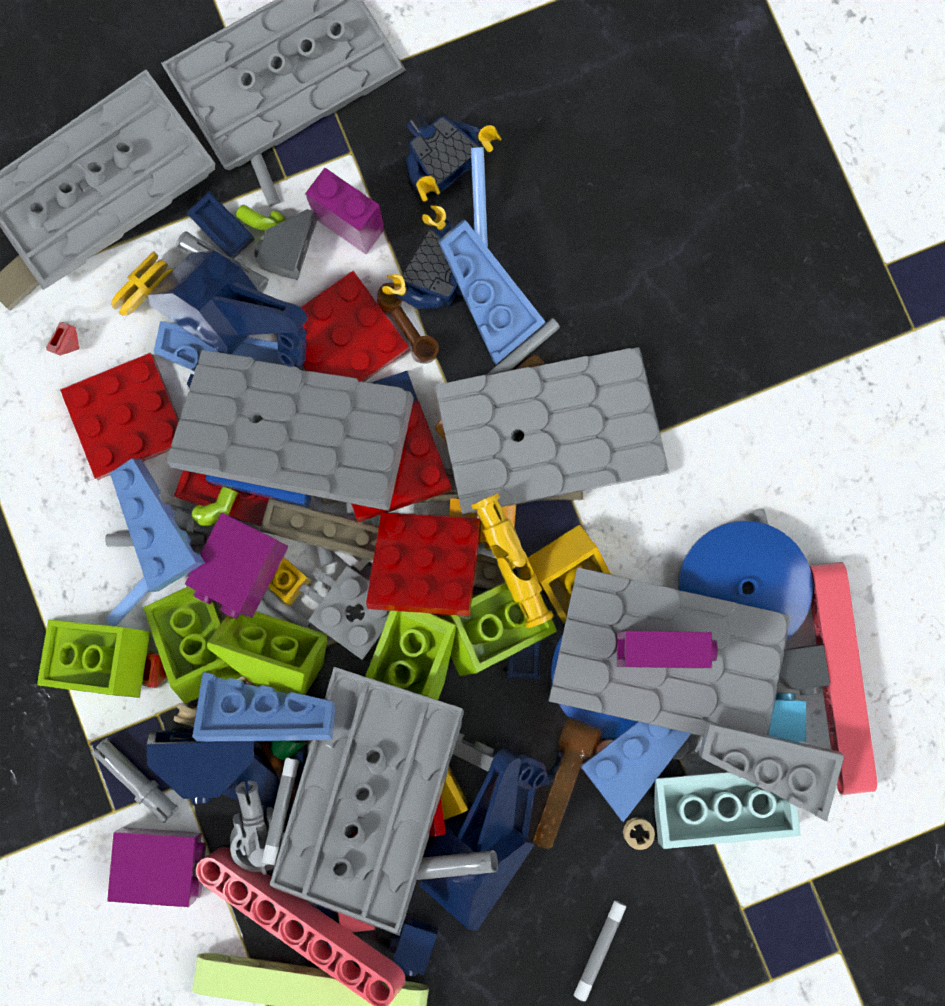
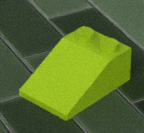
[435,575,557,676]
[143,586,243,704]
[207,611,328,695]
[365,611,457,700]
[37,619,150,698]

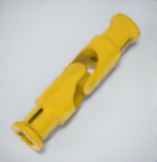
[471,493,554,628]

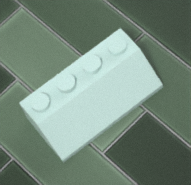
[654,772,801,849]

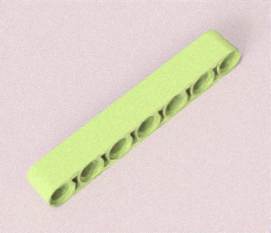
[192,953,429,1006]

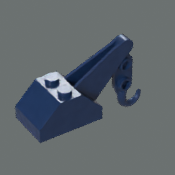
[148,250,308,368]
[147,729,308,822]
[421,748,566,931]

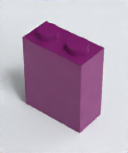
[305,167,385,254]
[184,513,289,619]
[617,631,718,668]
[107,827,206,907]

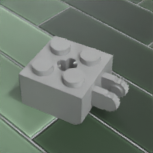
[300,566,390,660]

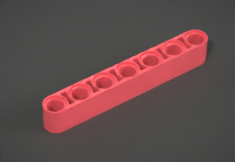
[809,562,877,795]
[196,847,405,1006]

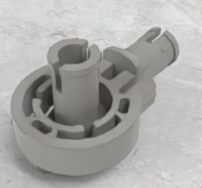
[230,780,286,875]

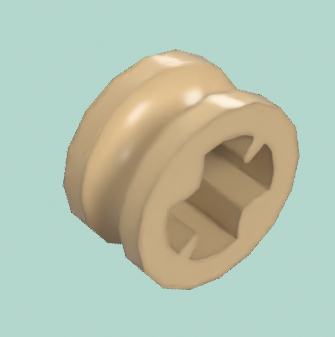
[173,703,197,727]
[623,817,655,850]

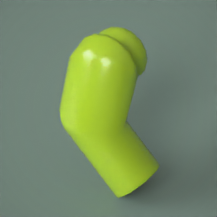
[236,204,286,231]
[192,487,238,526]

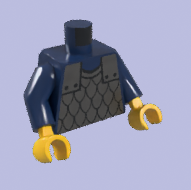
[406,114,502,202]
[382,205,463,309]

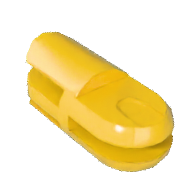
[111,251,174,316]

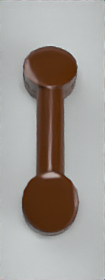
[377,283,439,364]

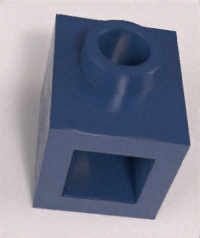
[388,917,438,976]

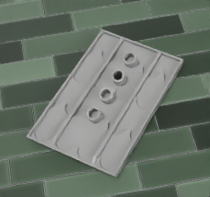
[161,0,406,170]
[0,69,215,290]
[434,347,670,515]
[166,350,414,511]
[549,567,791,736]
[270,667,464,935]

